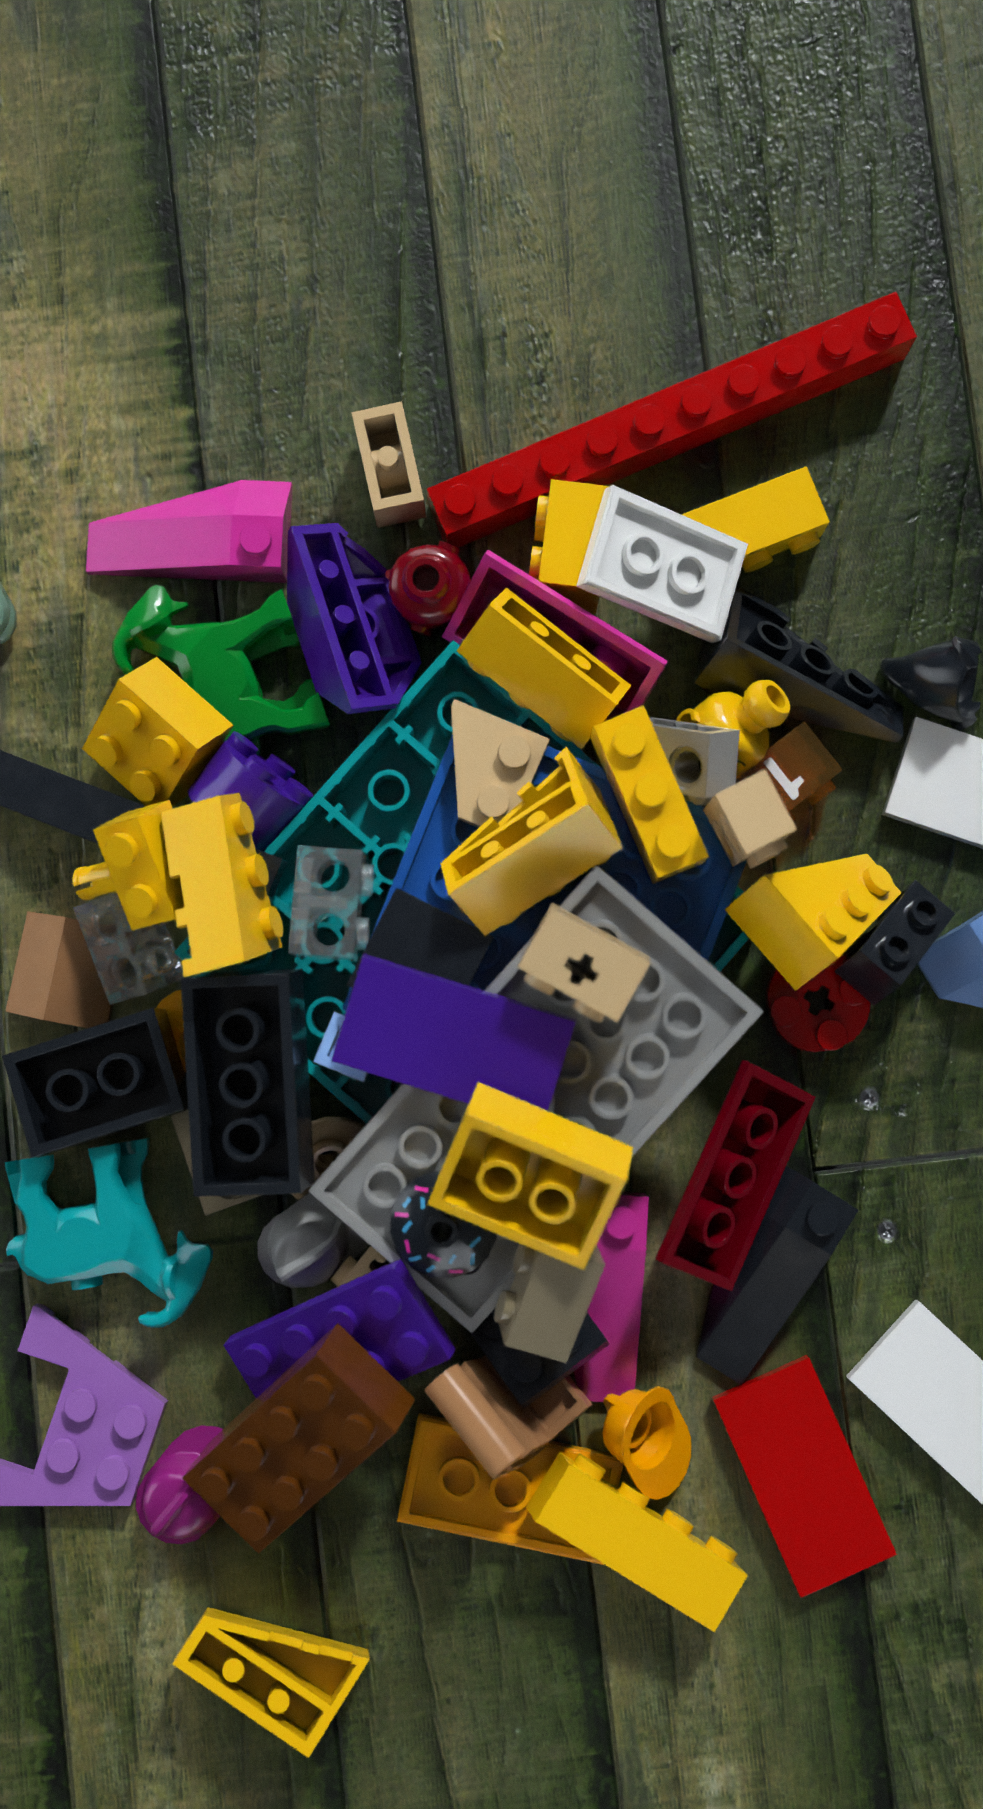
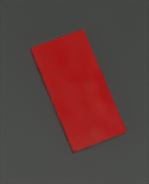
[712,1355,897,1598]

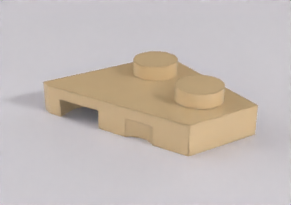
[451,699,550,828]

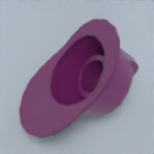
[136,1425,223,1544]

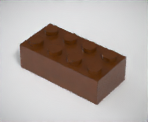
[182,1323,415,1554]

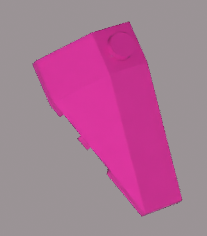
[86,480,293,583]
[574,1192,649,1402]

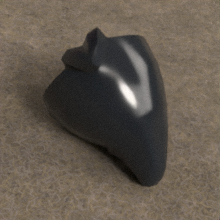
[880,636,982,731]

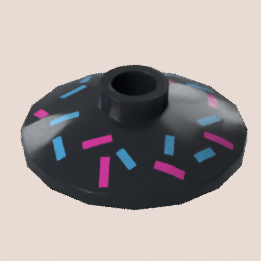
[390,1171,497,1278]

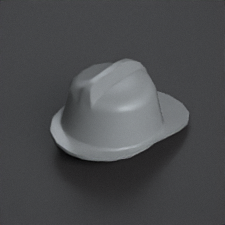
[257,1192,369,1288]

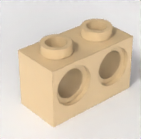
[703,770,796,869]

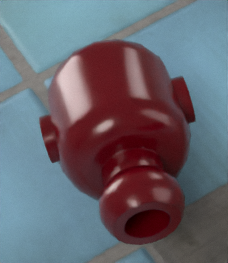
[385,541,471,638]

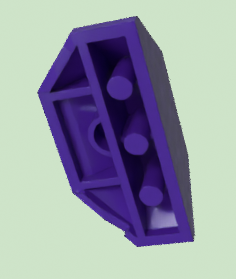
[287,523,422,714]

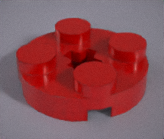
[765,955,871,1052]

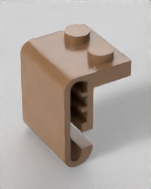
[424,1355,593,1480]

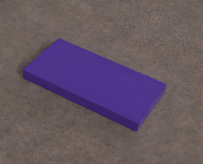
[331,954,576,1111]

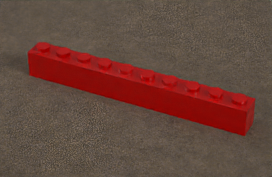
[427,292,917,547]

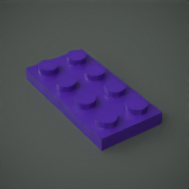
[223,1259,455,1398]

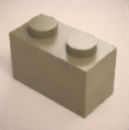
[494,1244,605,1363]

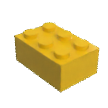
[428,1082,633,1270]

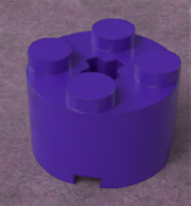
[187,731,313,852]

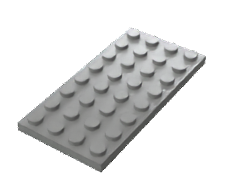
[308,865,763,1333]

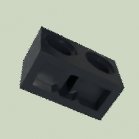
[834,880,955,1005]

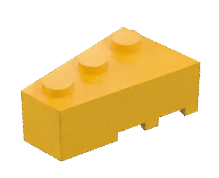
[441,747,623,936]
[161,793,283,977]
[724,854,902,991]
[173,1607,370,1758]

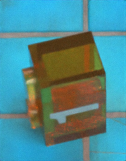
[736,721,843,821]

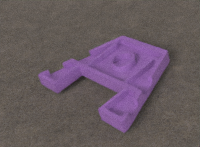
[0,1303,168,1506]

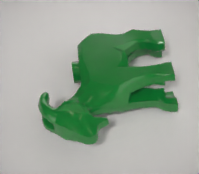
[112,585,330,756]

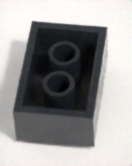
[2,1007,188,1158]

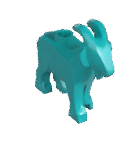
[5,1138,213,1328]

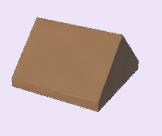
[5,911,129,1028]

